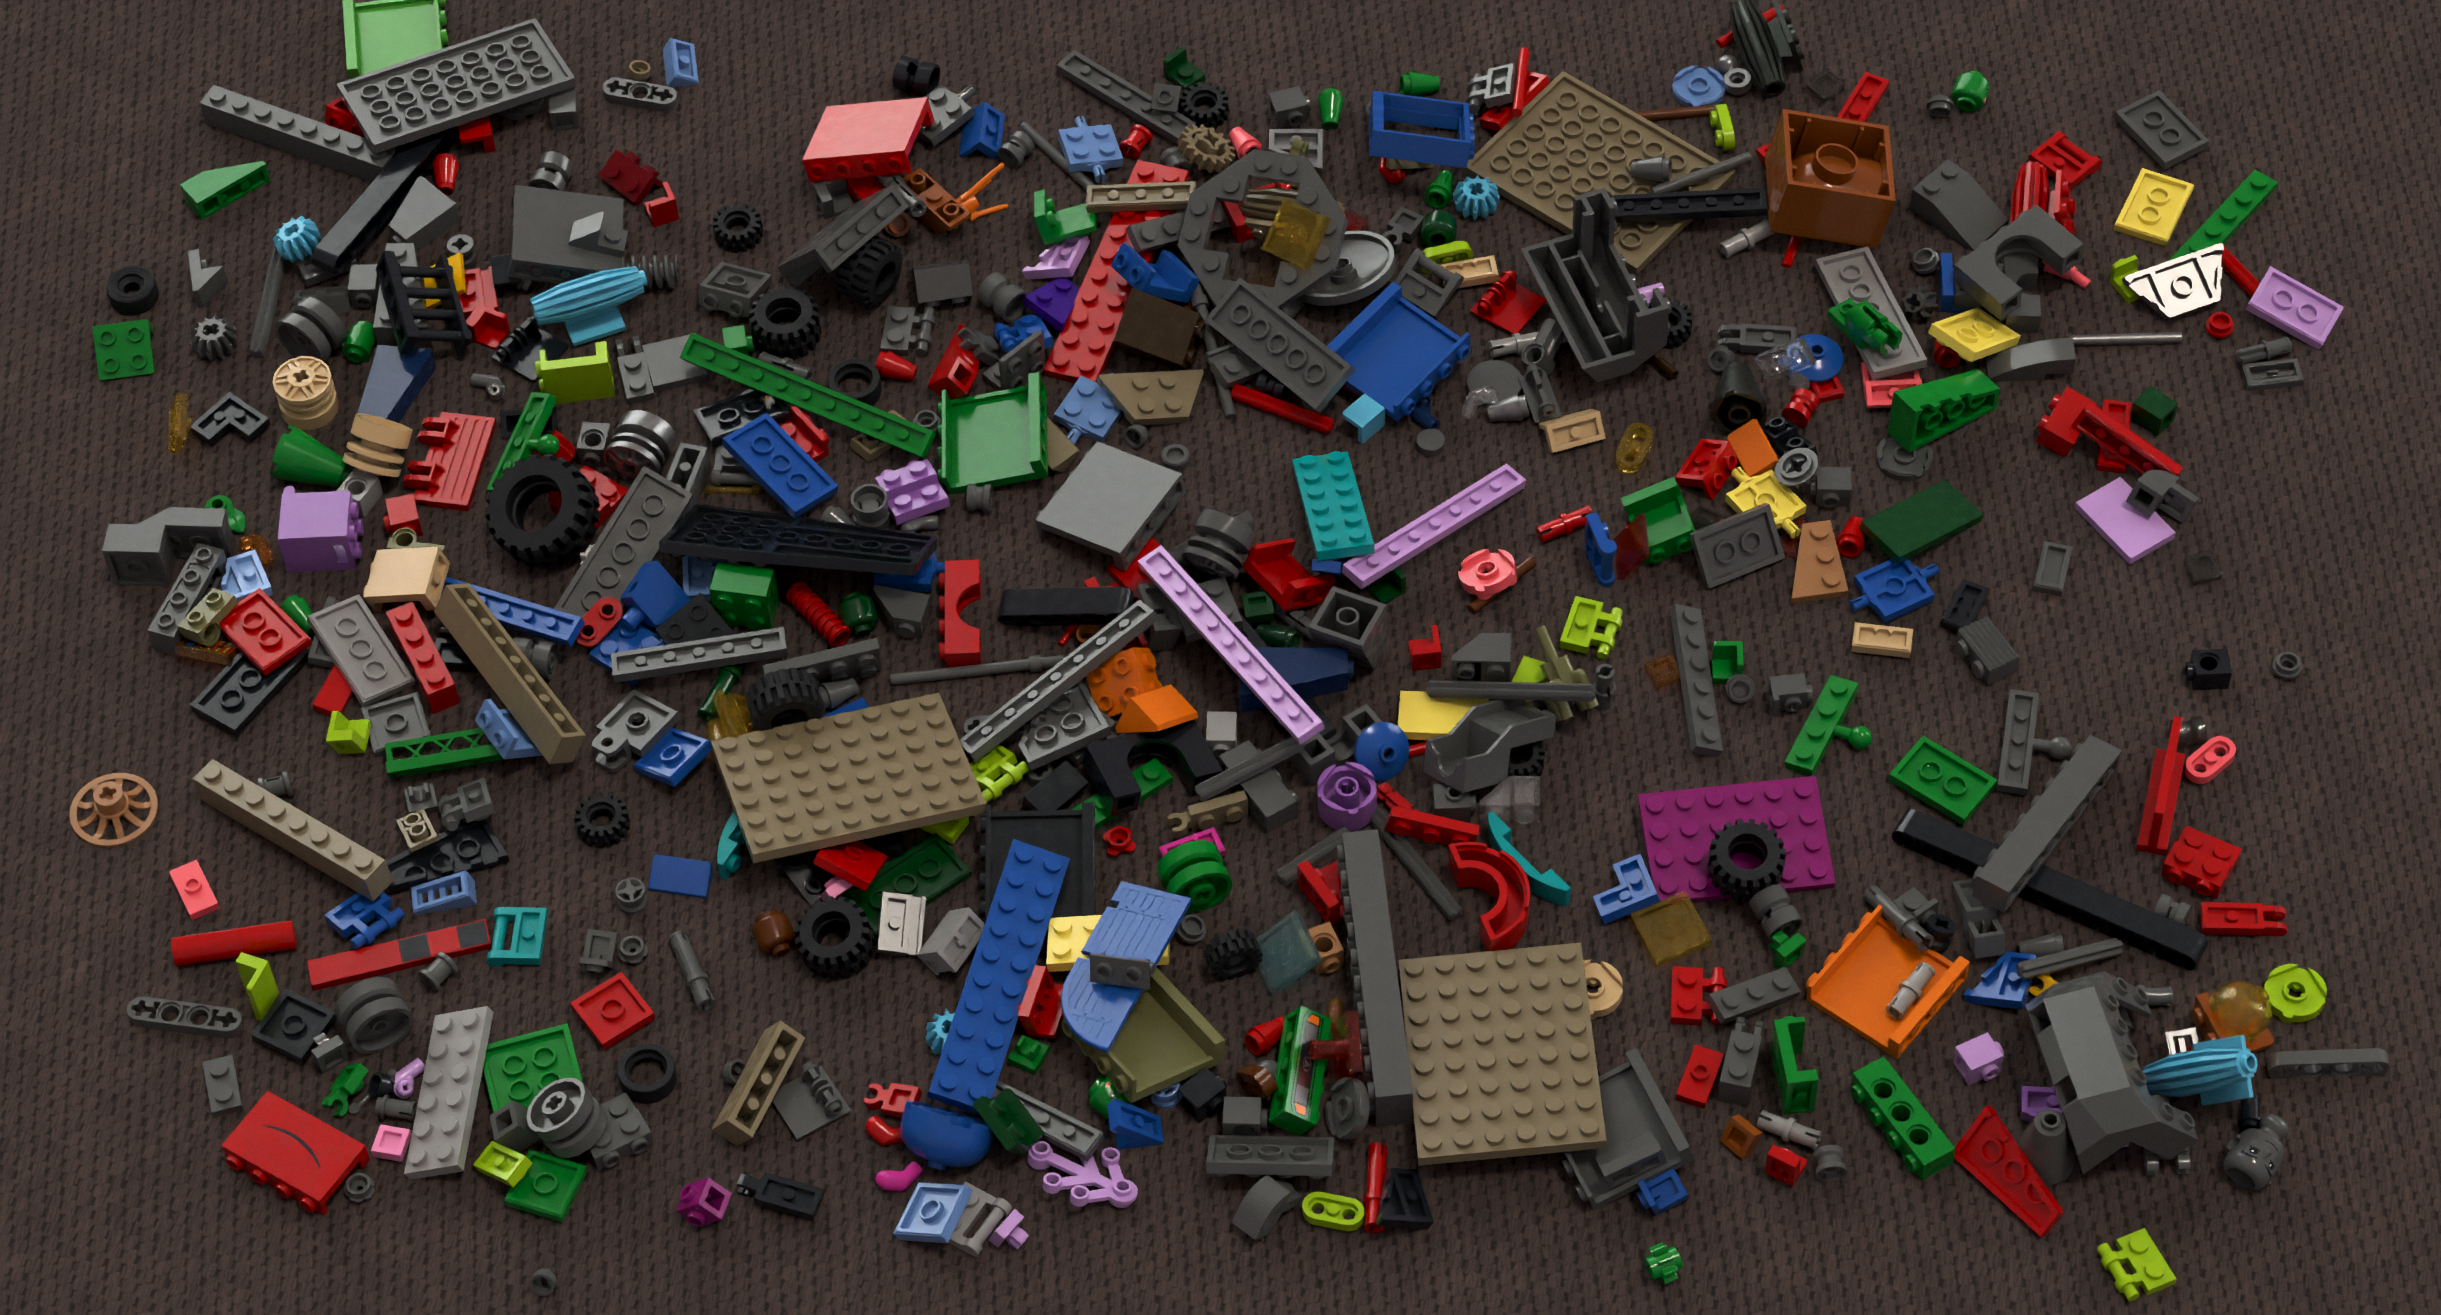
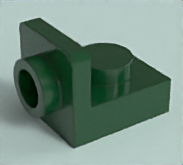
[1163,47,1205,91]

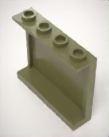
[1062,967,1225,1103]

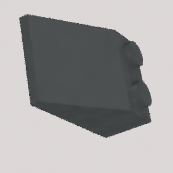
[1910,159,2009,252]

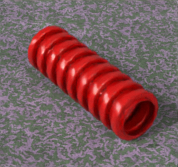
[786,581,851,648]

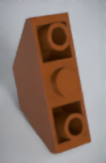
[903,168,971,233]

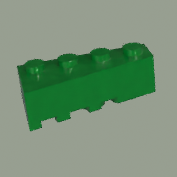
[1887,369,2000,452]

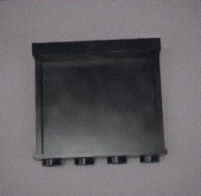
[980,802,1096,926]

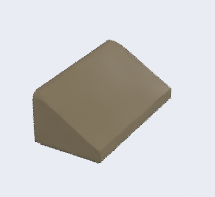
[1047,416,1080,473]

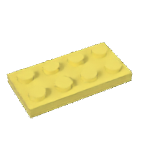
[1046,915,1170,972]

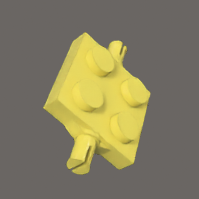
[1725,467,1807,538]

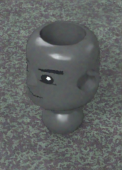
[2223,1114,2288,1190]

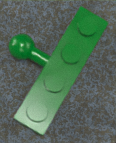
[486,392,559,493]
[1785,675,1872,776]

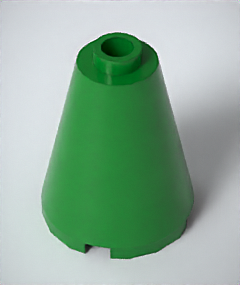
[270,425,353,488]

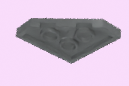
[1018,680,1112,771]

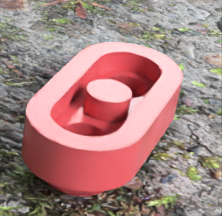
[2184,736,2236,784]

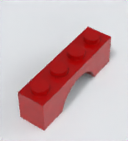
[939,559,982,668]
[386,601,460,714]

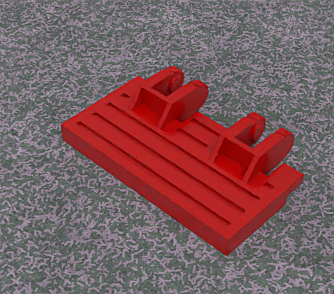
[403,412,497,511]

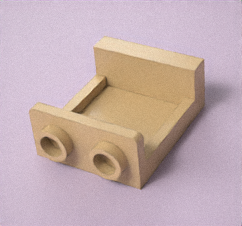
[363,547,450,612]

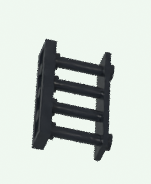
[376,251,472,356]

